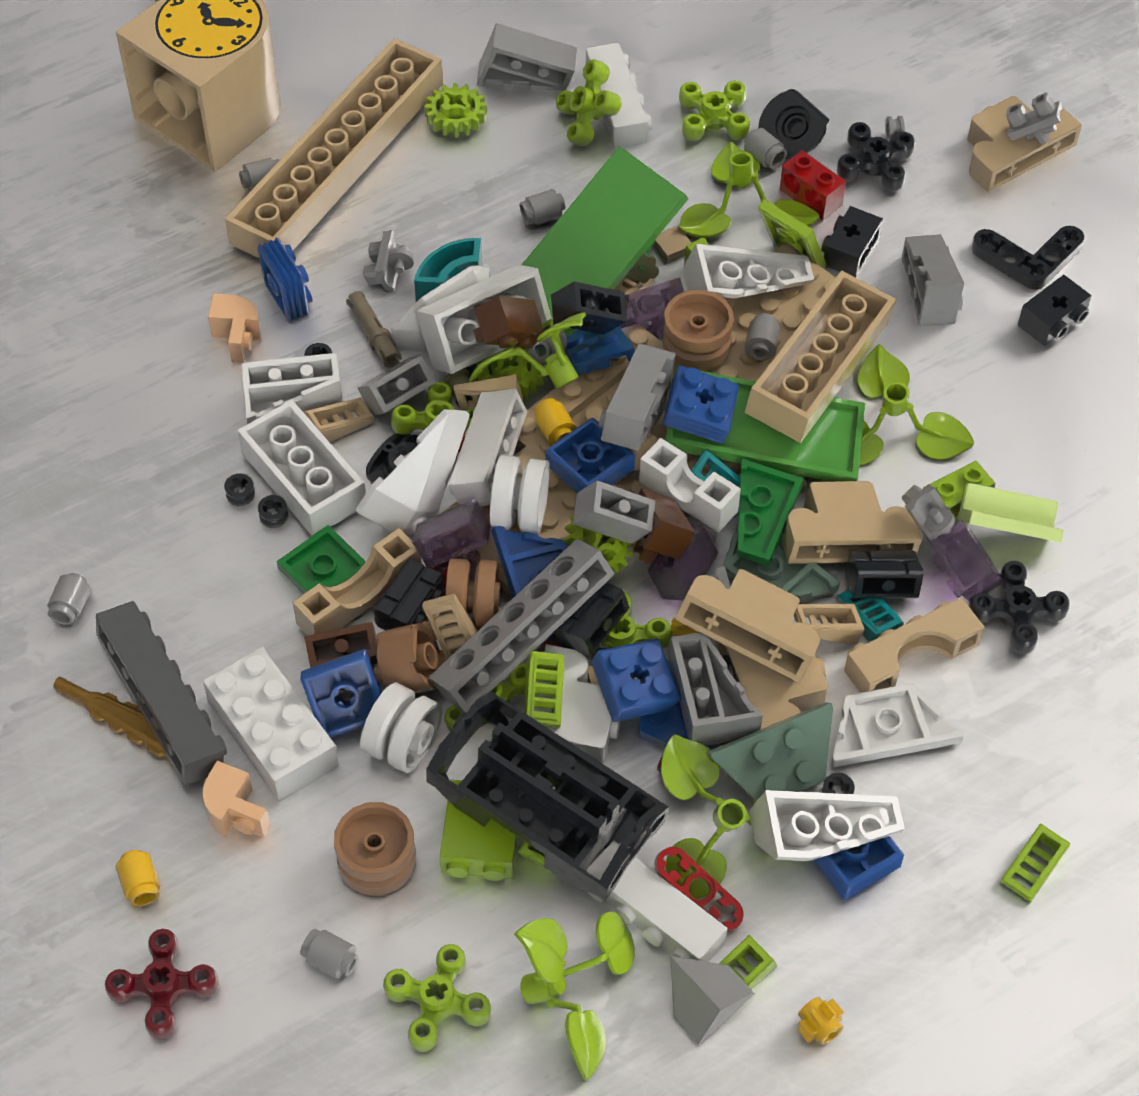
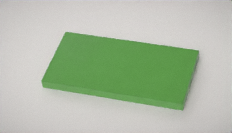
[522,146,689,337]
[665,366,865,482]

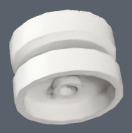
[490,455,549,534]
[360,682,442,773]

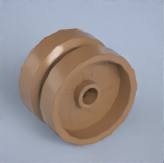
[662,290,734,371]
[445,558,501,631]
[334,802,416,896]

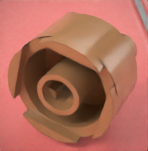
[374,622,447,694]

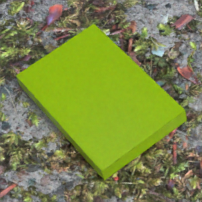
[758,199,827,269]

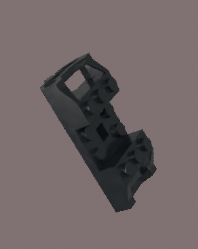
[426,691,669,901]

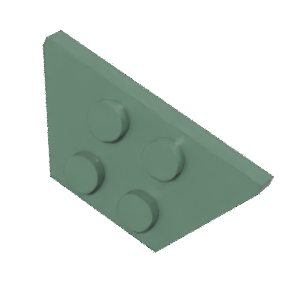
[723,521,840,603]
[706,702,833,802]

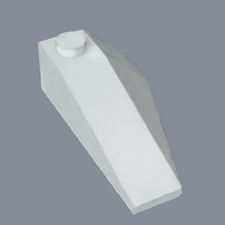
[683,244,814,298]
[355,409,470,536]
[749,790,904,861]

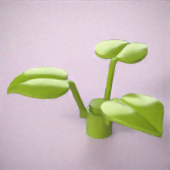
[678,141,819,238]
[469,312,587,390]
[857,344,974,466]
[661,735,759,899]
[514,911,635,1080]

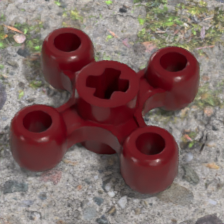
[105,928,219,1040]

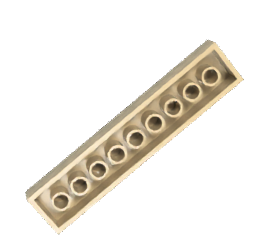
[225,38,443,258]

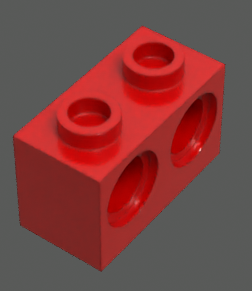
[779,150,846,221]

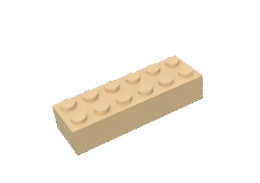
[744,270,897,443]

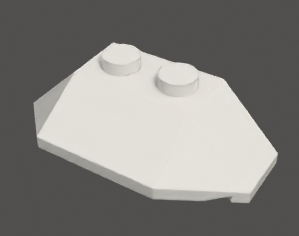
[391,265,490,352]

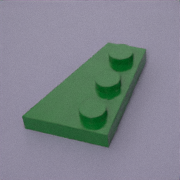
[737,458,803,567]

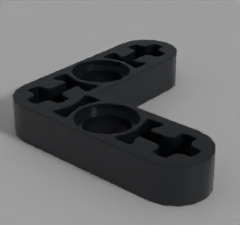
[971,225,1084,290]

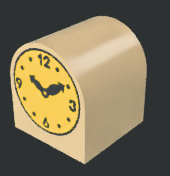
[116,0,281,172]

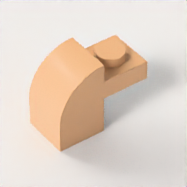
[208,293,261,363]
[202,760,271,837]

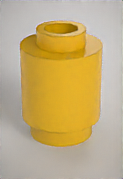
[534,398,577,445]
[115,850,160,907]

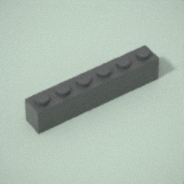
[96,600,227,786]

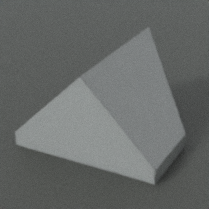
[670,956,755,1045]

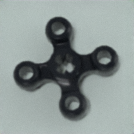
[837,122,915,191]
[968,561,1070,654]

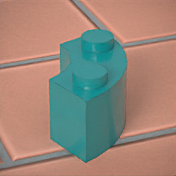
[414,238,482,302]

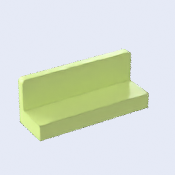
[958,483,1064,543]

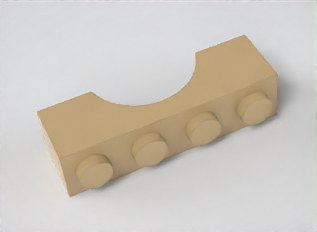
[292,528,421,636]
[844,597,985,693]

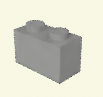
[357,355,436,415]
[573,481,655,544]

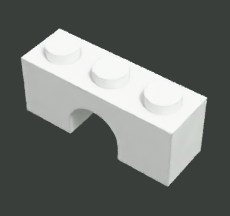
[639,438,741,533]

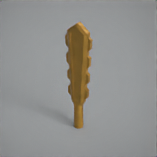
[53,677,168,758]

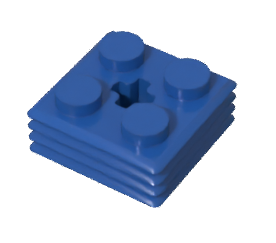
[257,237,313,323]
[663,365,739,443]
[545,418,636,493]
[591,639,681,722]
[300,650,382,738]
[814,836,904,900]

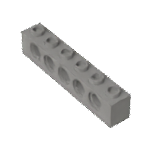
[428,539,615,713]

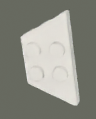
[831,683,964,768]

